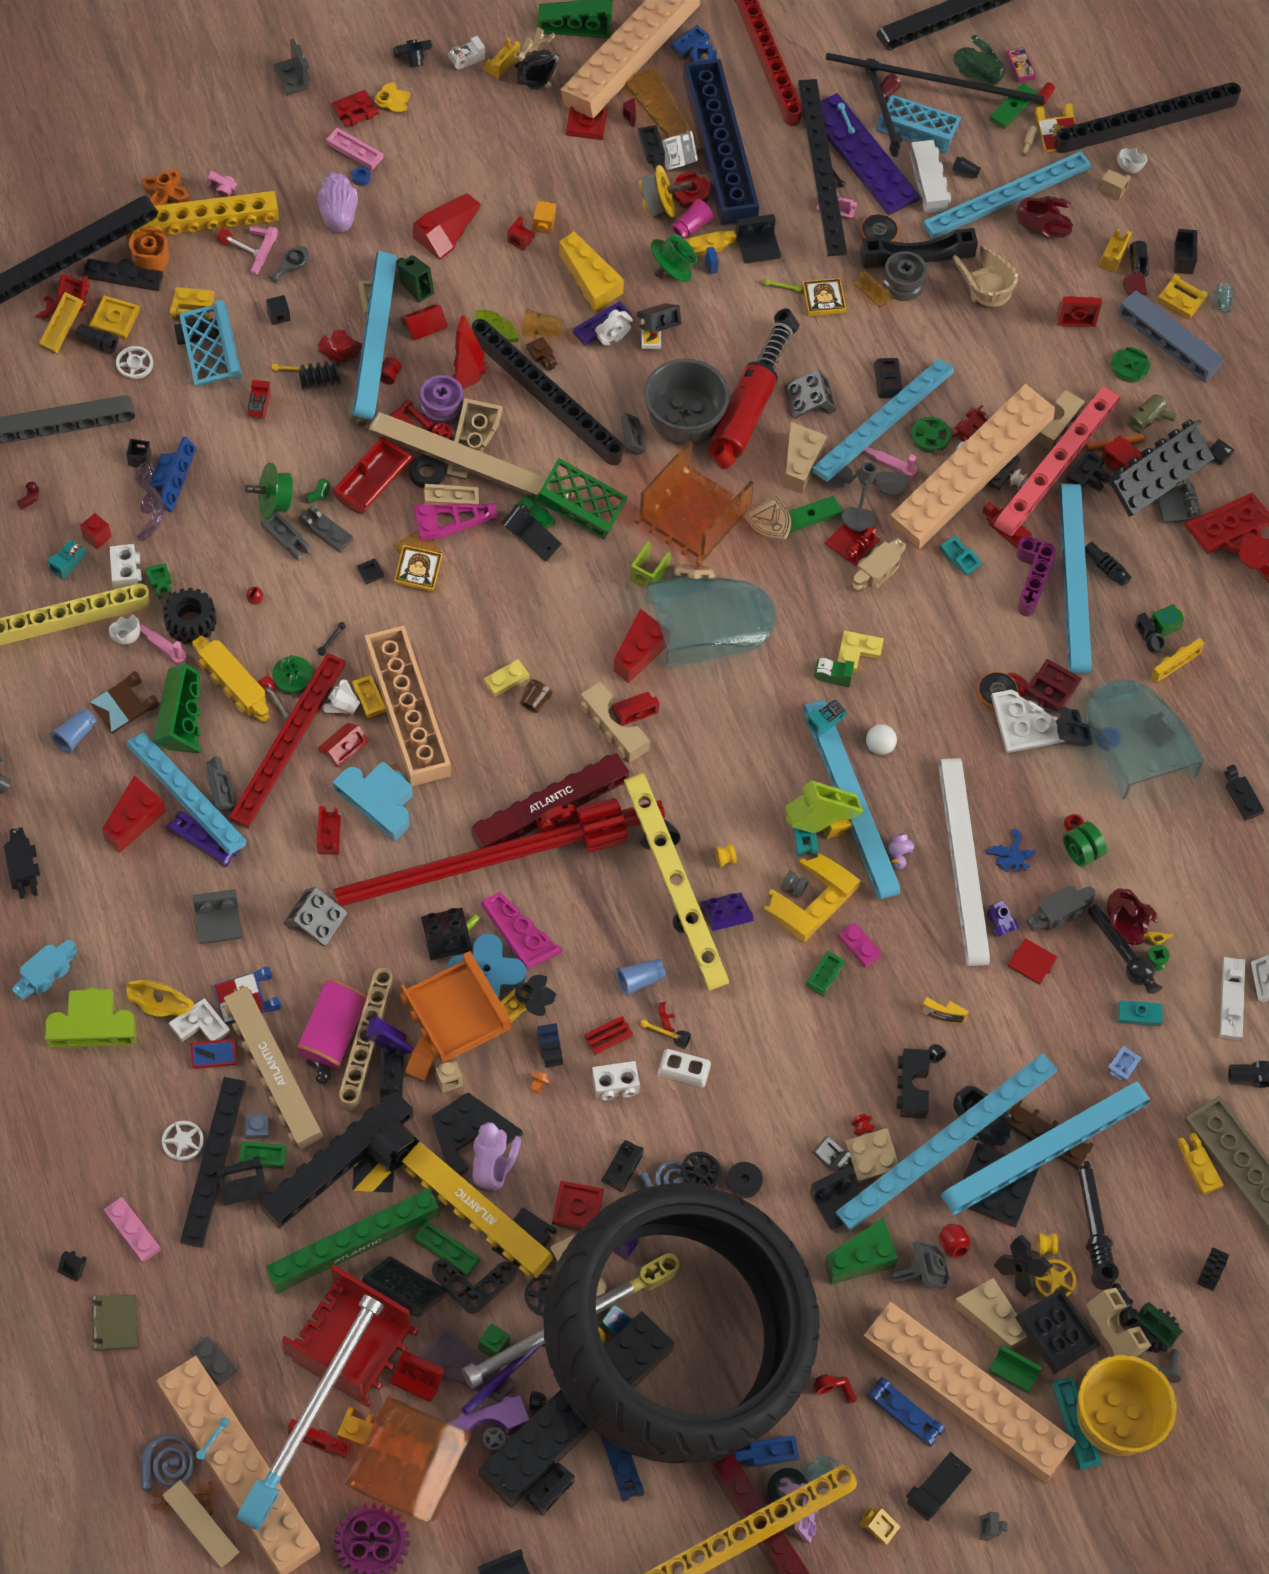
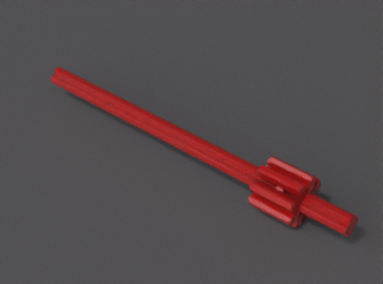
[334,798,665,906]

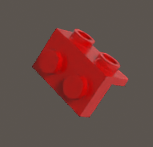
[54,274,89,315]
[390,1350,445,1402]

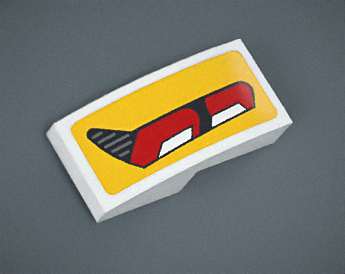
[641,318,661,349]

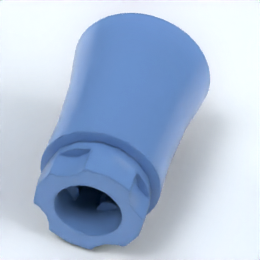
[50,708,97,754]
[616,959,666,996]

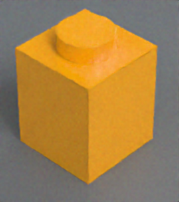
[533,201,556,233]

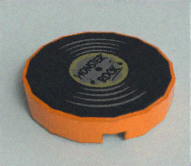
[860,214,899,242]
[977,672,1018,710]

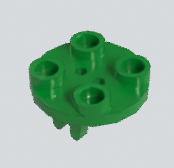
[272,655,313,695]

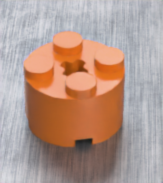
[129,227,170,271]

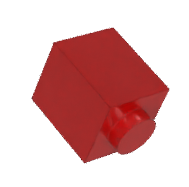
[80,513,111,550]

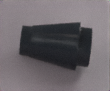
[952,156,981,178]

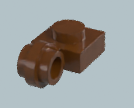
[526,337,557,370]

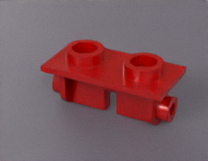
[952,405,988,442]

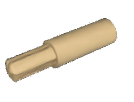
[1021,126,1037,156]

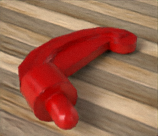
[35,296,55,319]
[1007,672,1028,697]

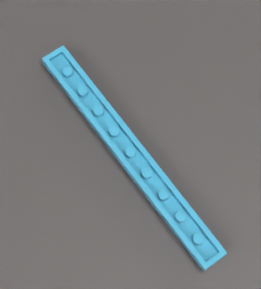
[923,151,1091,239]
[812,359,954,482]

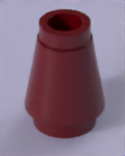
[875,74,902,99]

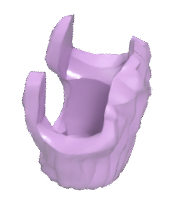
[317,172,358,233]
[472,1122,521,1192]

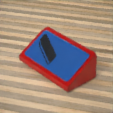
[190,1039,237,1069]

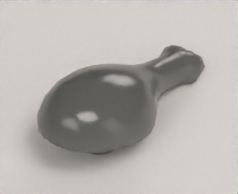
[269,246,309,282]

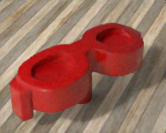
[659,1001,675,1032]

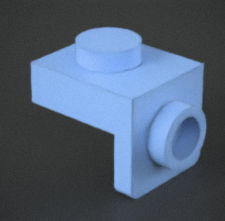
[1108,1046,1142,1080]

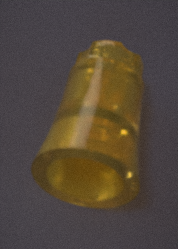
[522,308,563,337]

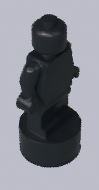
[1112,1283,1138,1326]

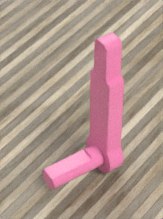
[249,226,278,275]
[863,447,917,478]
[140,625,187,665]

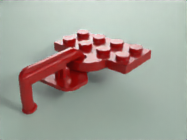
[1185,492,1269,584]

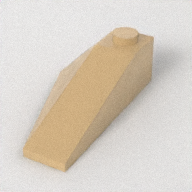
[447,398,503,479]

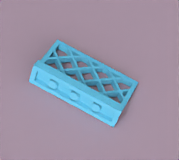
[876,95,961,153]
[179,300,243,387]

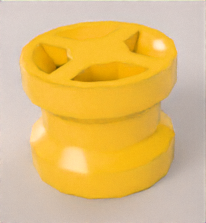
[715,843,737,867]
[1037,1233,1058,1255]

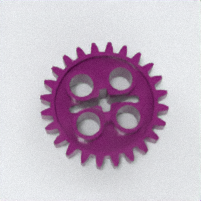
[333,1503,410,1574]

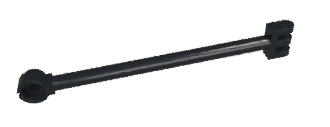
[865,58,902,157]

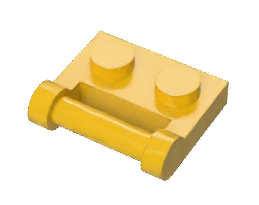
[1157,274,1208,320]
[170,287,214,320]

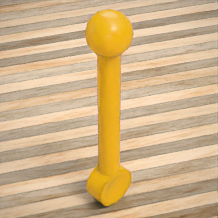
[271,364,308,372]

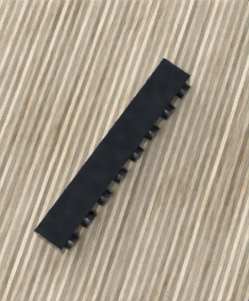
[260,1090,414,1229]

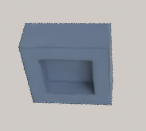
[246,1114,269,1139]

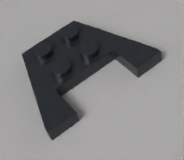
[432,1093,523,1175]

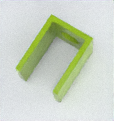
[630,541,671,591]

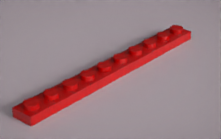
[229,653,346,829]

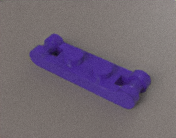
[166,811,240,867]

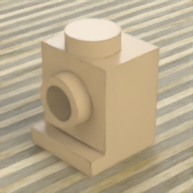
[1099,169,1131,200]
[434,1061,463,1093]

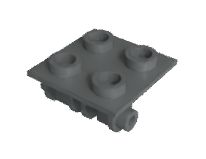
[1158,479,1202,523]

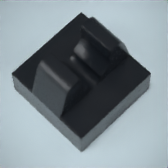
[57,1251,87,1282]

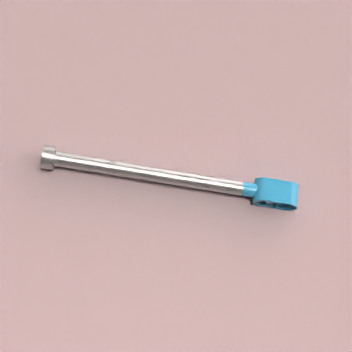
[236,1295,384,1531]

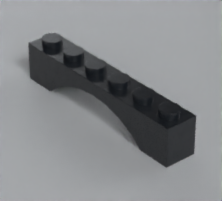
[860,228,978,268]

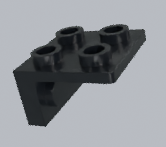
[735,214,781,264]
[421,908,473,960]
[810,1165,860,1230]

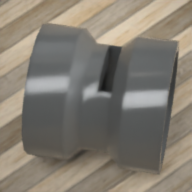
[781,870,809,898]

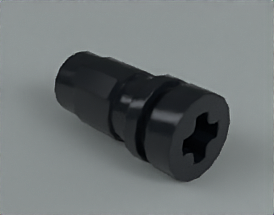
[75,324,118,354]

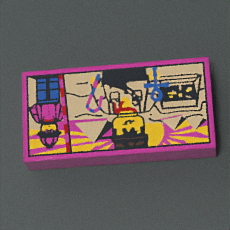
[1006,47,1036,82]

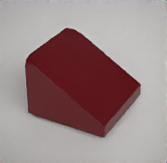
[623,98,636,127]
[1123,272,1147,296]

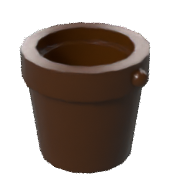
[520,679,553,713]

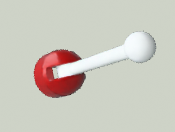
[216,228,259,257]

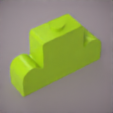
[45,987,136,1048]

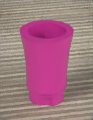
[671,199,714,239]

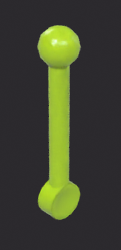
[763,279,802,293]

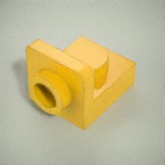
[858,1507,900,1545]

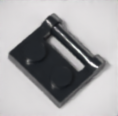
[216,1156,268,1206]

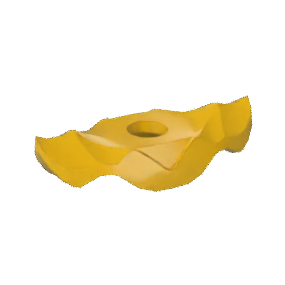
[126,980,195,1017]

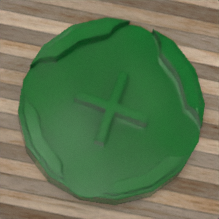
[1111,347,1150,382]

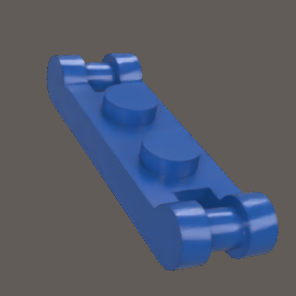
[867,1377,945,1447]

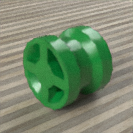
[1147,945,1170,971]

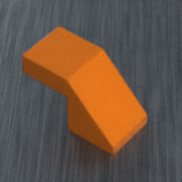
[405,1036,435,1081]

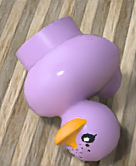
[888,834,914,869]

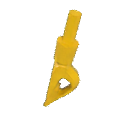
[1144,931,1174,945]

